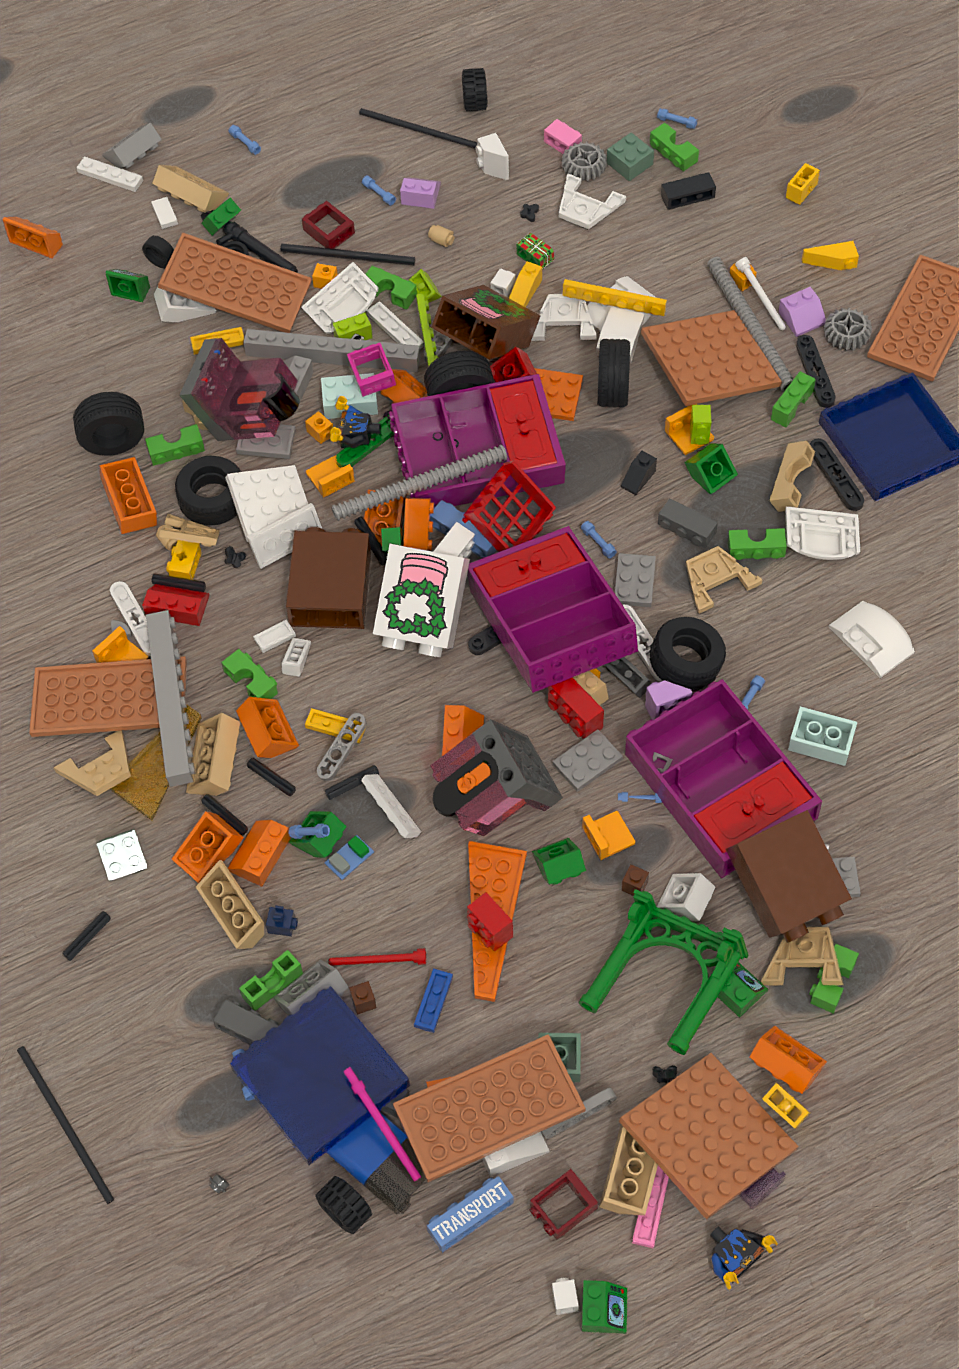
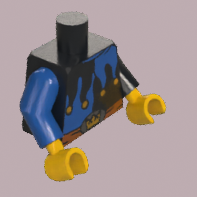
[330,396,382,449]
[710,1226,778,1289]

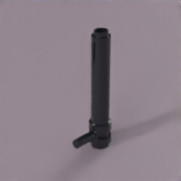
[216,221,298,273]

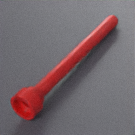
[328,948,427,966]

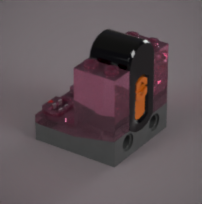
[179,338,300,441]
[430,719,563,836]

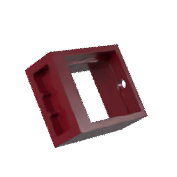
[302,200,355,249]
[529,1169,598,1240]

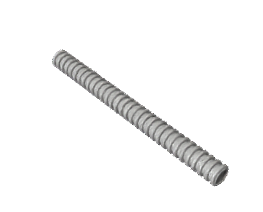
[707,257,793,391]
[332,445,507,521]

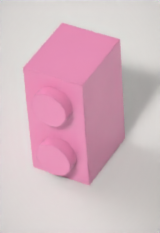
[544,119,582,154]

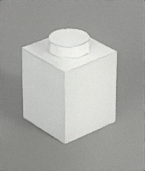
[491,269,516,298]
[552,1278,579,1315]

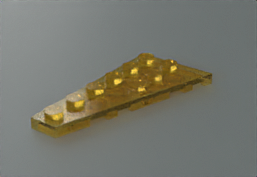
[109,705,202,821]

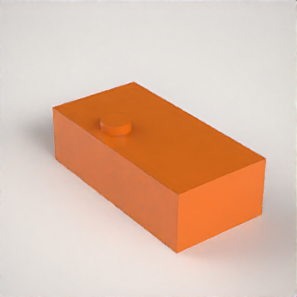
[100,457,157,534]

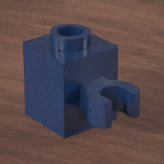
[266,905,298,937]

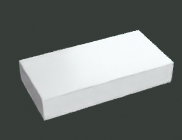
[151,197,178,229]
[253,619,296,653]

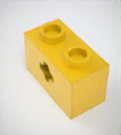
[786,163,820,205]
[166,540,202,580]
[762,1083,810,1129]

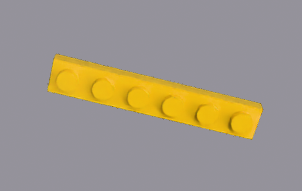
[563,279,667,316]

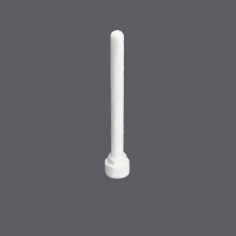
[735,257,786,330]

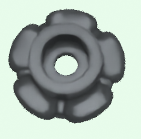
[210,1174,229,1194]

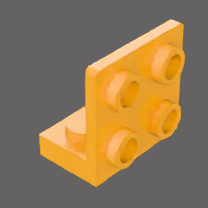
[665,404,714,455]
[306,455,355,498]
[92,626,149,663]
[582,811,635,860]

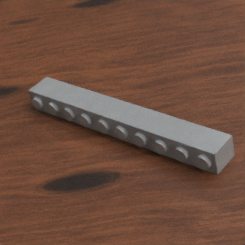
[244,329,421,373]
[146,610,196,787]

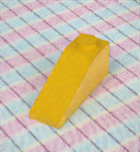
[802,241,859,270]
[509,261,542,307]

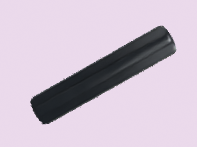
[354,516,388,565]
[151,574,206,592]
[247,758,296,796]
[325,765,379,800]
[201,794,248,836]
[62,911,111,961]

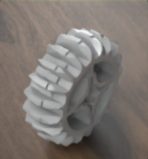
[562,141,607,182]
[824,307,872,351]

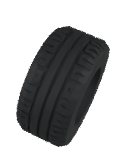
[597,339,630,408]
[424,350,495,396]
[73,392,145,456]
[175,456,241,526]
[649,617,726,691]

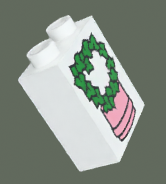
[373,544,470,657]

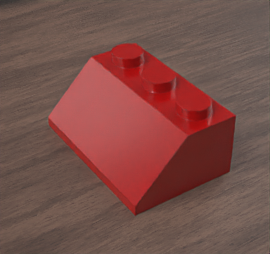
[142,584,210,626]

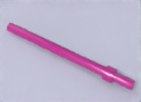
[343,1067,421,1182]

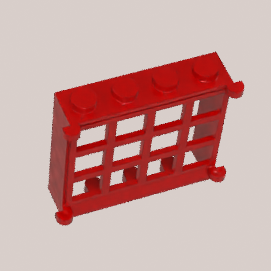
[462,460,556,552]

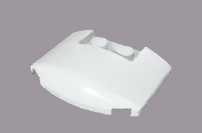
[301,262,379,334]
[587,276,655,333]
[785,506,860,560]
[829,601,915,678]

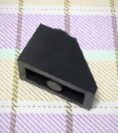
[621,450,657,495]

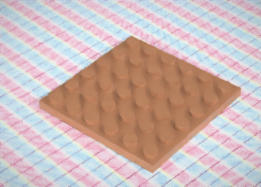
[641,310,782,406]
[619,1053,799,1219]

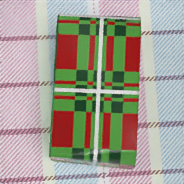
[516,233,554,270]

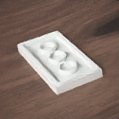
[247,503,322,568]

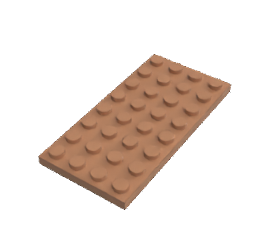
[158,232,312,333]
[867,255,959,382]
[29,656,187,737]
[393,1034,586,1182]

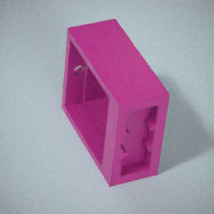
[347,343,396,397]

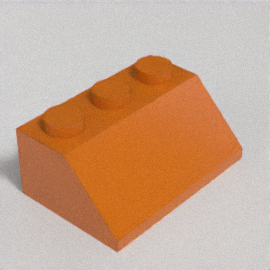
[2,217,63,258]
[380,369,428,404]
[403,497,434,551]
[236,697,299,758]
[442,705,484,768]
[228,820,291,887]
[749,1026,827,1094]

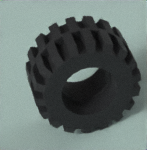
[462,68,488,111]
[315,1176,372,1234]

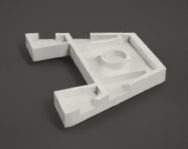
[559,174,626,229]
[531,294,597,341]

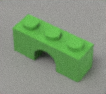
[650,123,699,172]
[365,266,417,310]
[771,371,816,428]
[145,424,205,466]
[727,528,787,560]
[221,649,278,699]
[809,944,859,1014]
[239,950,303,1011]

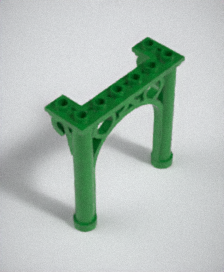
[578,889,749,1055]

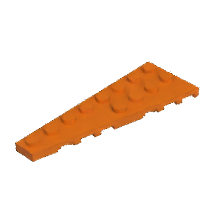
[468,841,527,1002]

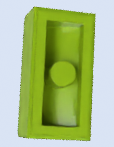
[409,269,442,303]

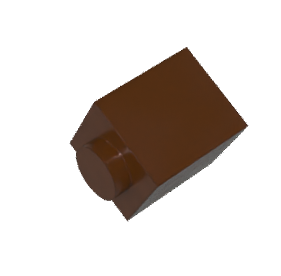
[622,865,649,896]
[349,981,377,1015]

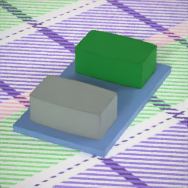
[325,835,374,880]

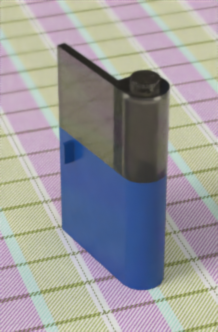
[320,1101,427,1215]

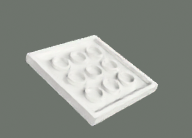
[226,465,308,542]

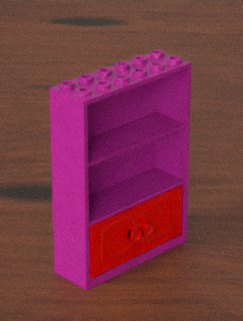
[389,374,566,508]
[467,526,638,693]
[625,679,822,879]

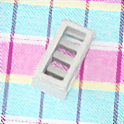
[281,638,311,677]

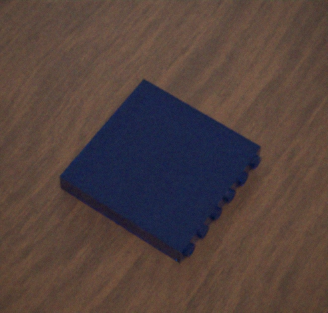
[819,372,959,501]
[230,986,410,1165]

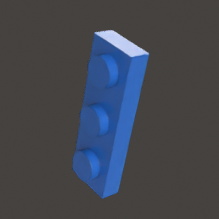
[414,968,453,1033]

